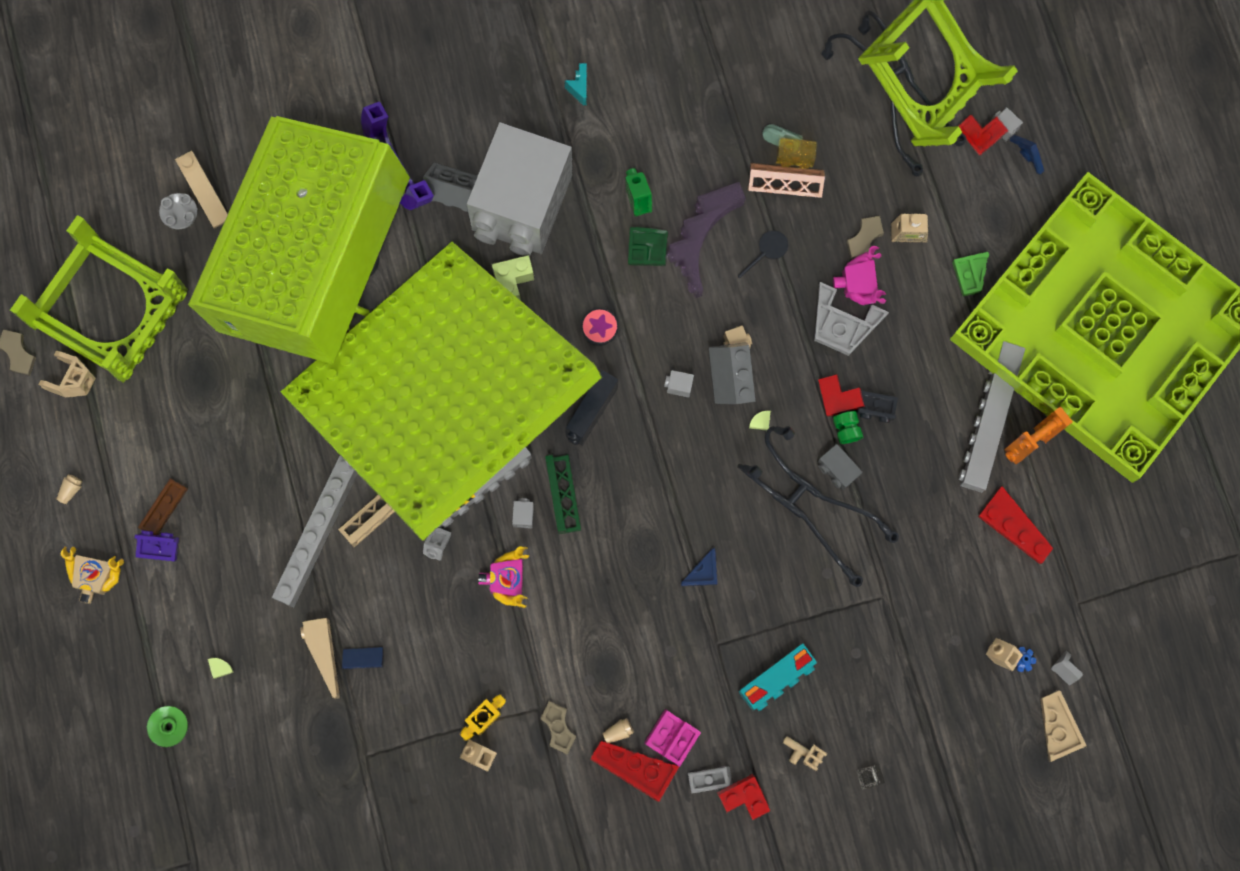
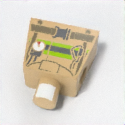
[891,214,928,242]

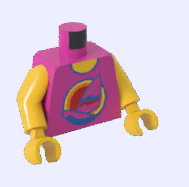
[479,547,529,608]

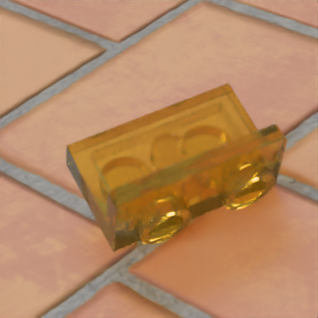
[776,138,817,169]

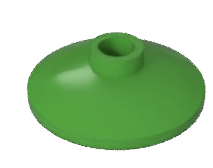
[147,706,188,747]

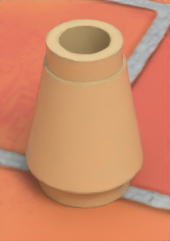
[56,474,83,504]
[603,718,634,743]

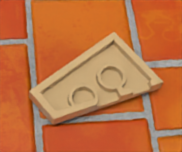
[1041,691,1086,762]

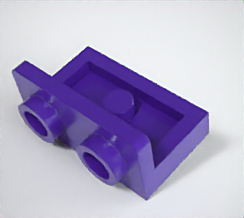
[134,530,179,561]

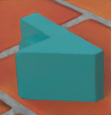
[565,63,587,105]

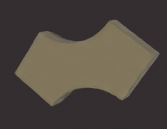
[847,216,884,259]
[0,330,36,376]
[541,701,576,755]

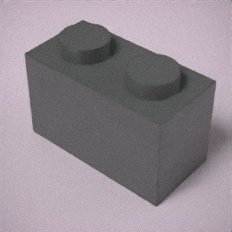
[817,444,863,490]

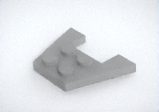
[814,282,889,356]

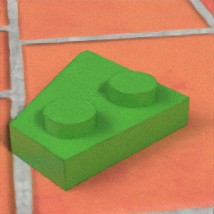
[952,252,989,296]

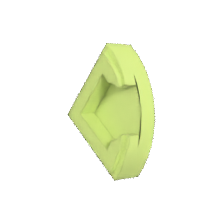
[749,411,771,431]
[208,658,234,679]

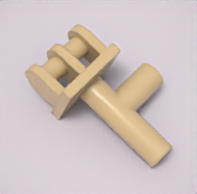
[783,736,827,771]

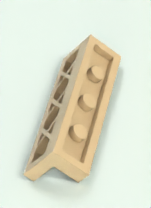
[338,495,394,547]

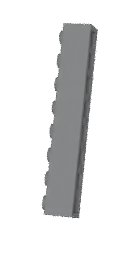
[958,341,1025,493]
[272,456,358,608]

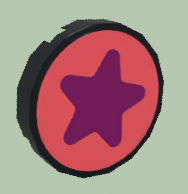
[581,308,619,346]

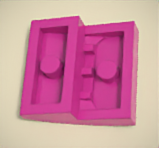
[644,710,701,766]

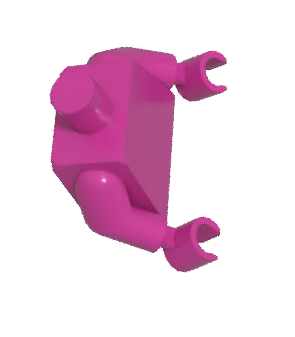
[833,246,886,305]

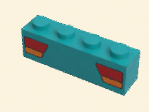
[739,644,817,711]

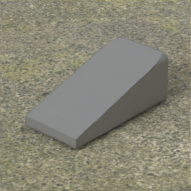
[688,766,733,793]

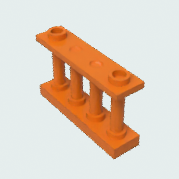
[1004,406,1073,465]

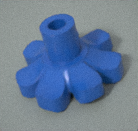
[1016,647,1036,672]

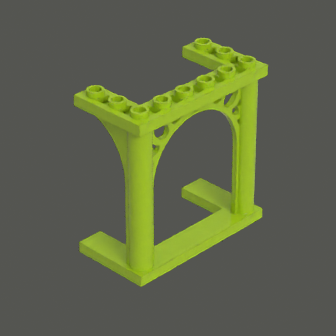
[858,0,1018,146]
[10,215,188,383]

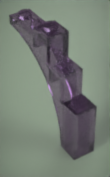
[667,182,746,298]

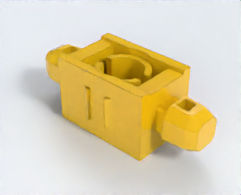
[460,695,506,740]

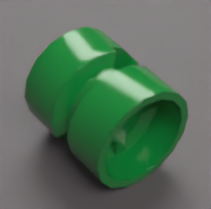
[833,411,864,444]

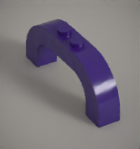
[361,101,434,210]

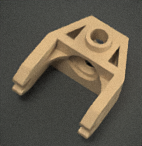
[39,351,96,397]

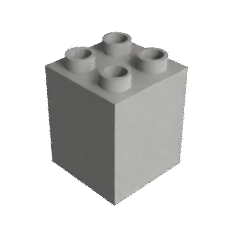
[467,122,572,256]

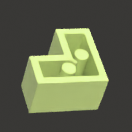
[492,255,534,300]

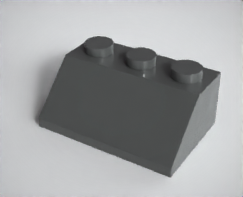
[423,163,478,212]
[708,342,756,404]

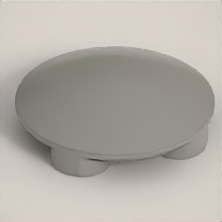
[159,193,197,229]

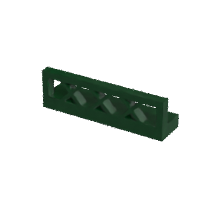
[545,455,581,535]

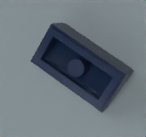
[342,647,383,669]

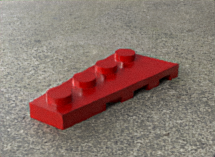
[978,486,1053,564]
[590,741,679,802]

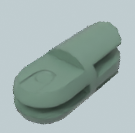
[762,124,803,153]

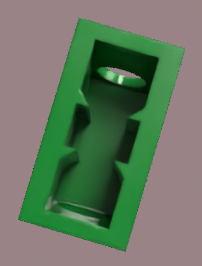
[625,168,652,217]

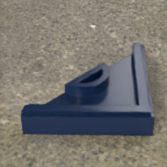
[1010,135,1045,174]
[681,548,717,587]

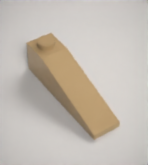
[175,151,228,229]
[301,618,340,699]

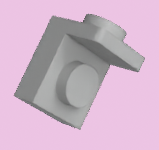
[423,527,451,560]

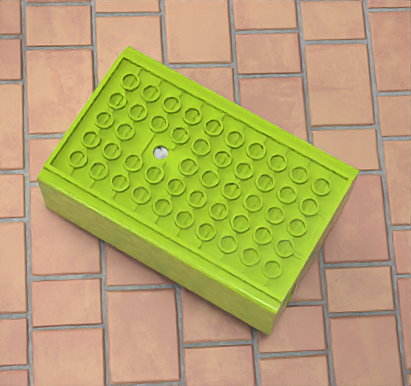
[188,116,410,364]

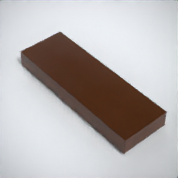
[138,478,188,535]

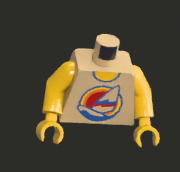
[61,546,124,604]

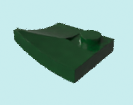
[628,227,669,266]

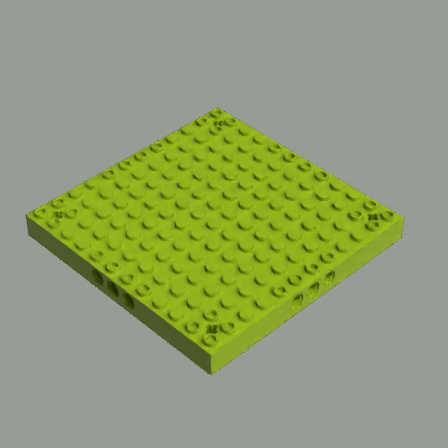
[950,172,1240,483]
[281,242,602,541]

